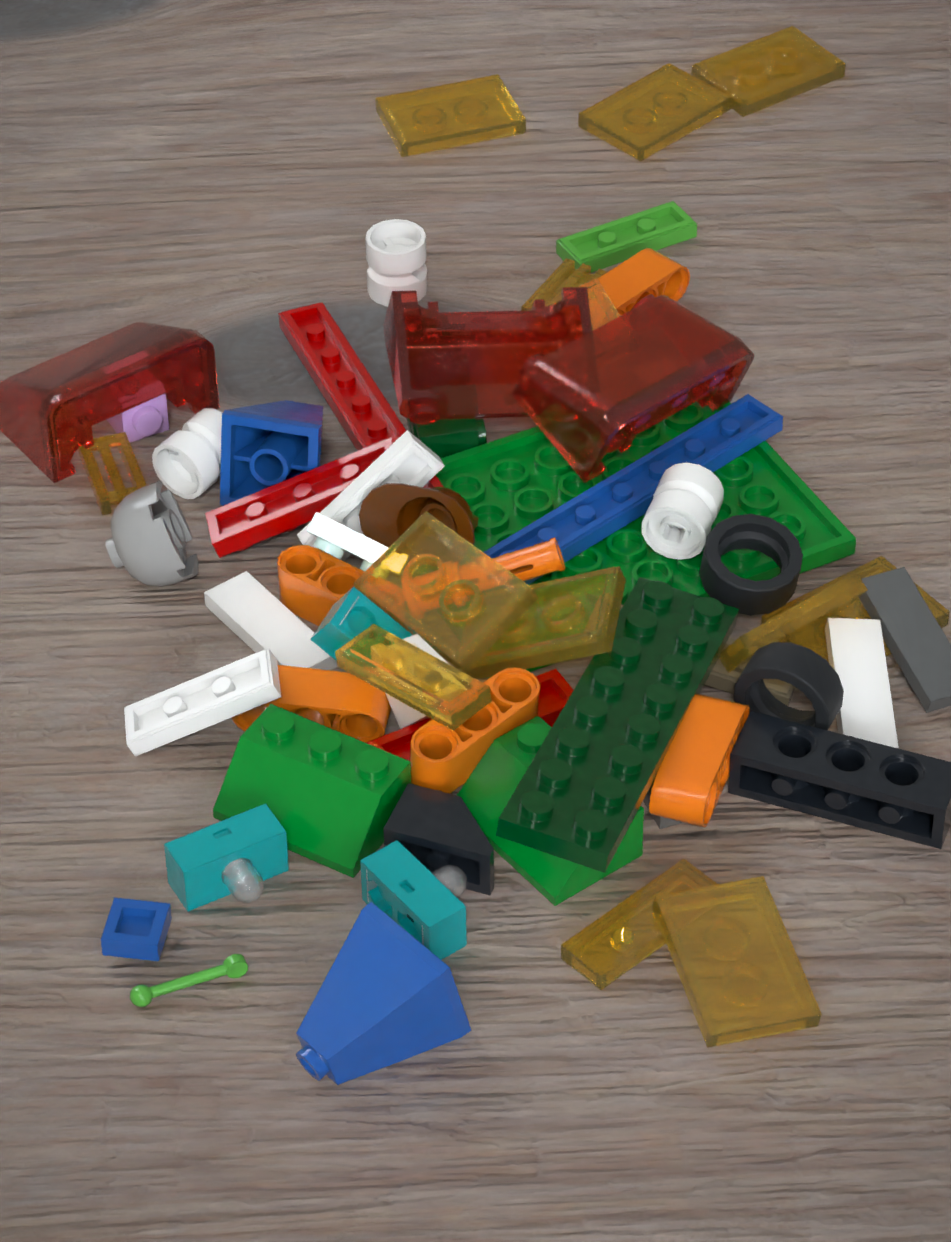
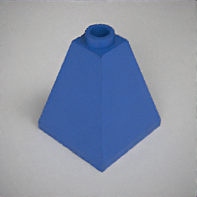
[220,400,323,506]
[296,902,472,1085]

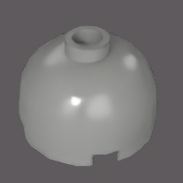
[106,480,198,587]

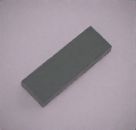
[855,567,951,713]

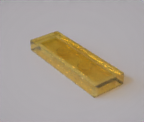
[719,575,868,673]
[335,624,492,731]
[561,859,724,990]

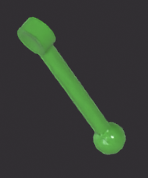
[130,954,248,1007]

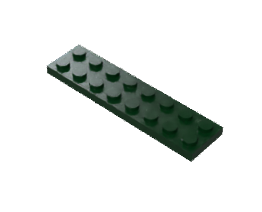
[496,577,739,873]

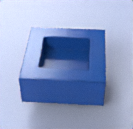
[101,897,172,961]

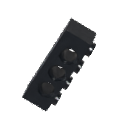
[728,711,951,849]

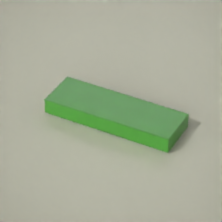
[556,201,697,277]

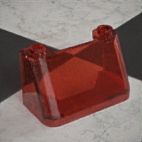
[383,287,600,425]
[512,294,755,483]
[0,321,219,483]

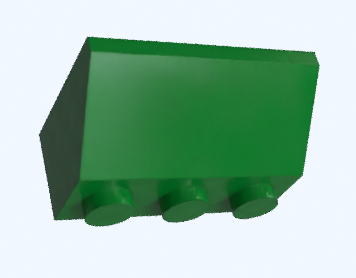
[213,704,412,878]
[456,716,644,906]

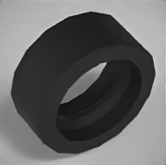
[699,514,803,616]
[734,642,844,730]

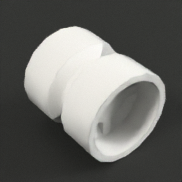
[365,219,427,308]
[152,408,222,499]
[642,463,724,560]

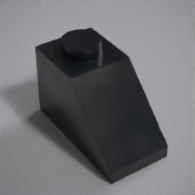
[383,783,494,896]

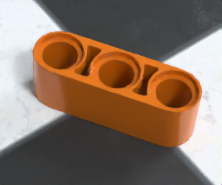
[564,248,690,346]
[277,545,408,631]
[232,665,391,743]
[410,667,540,794]
[649,694,750,828]

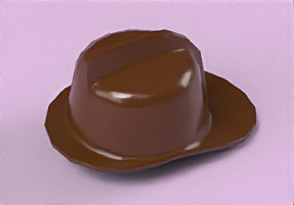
[359,483,478,570]

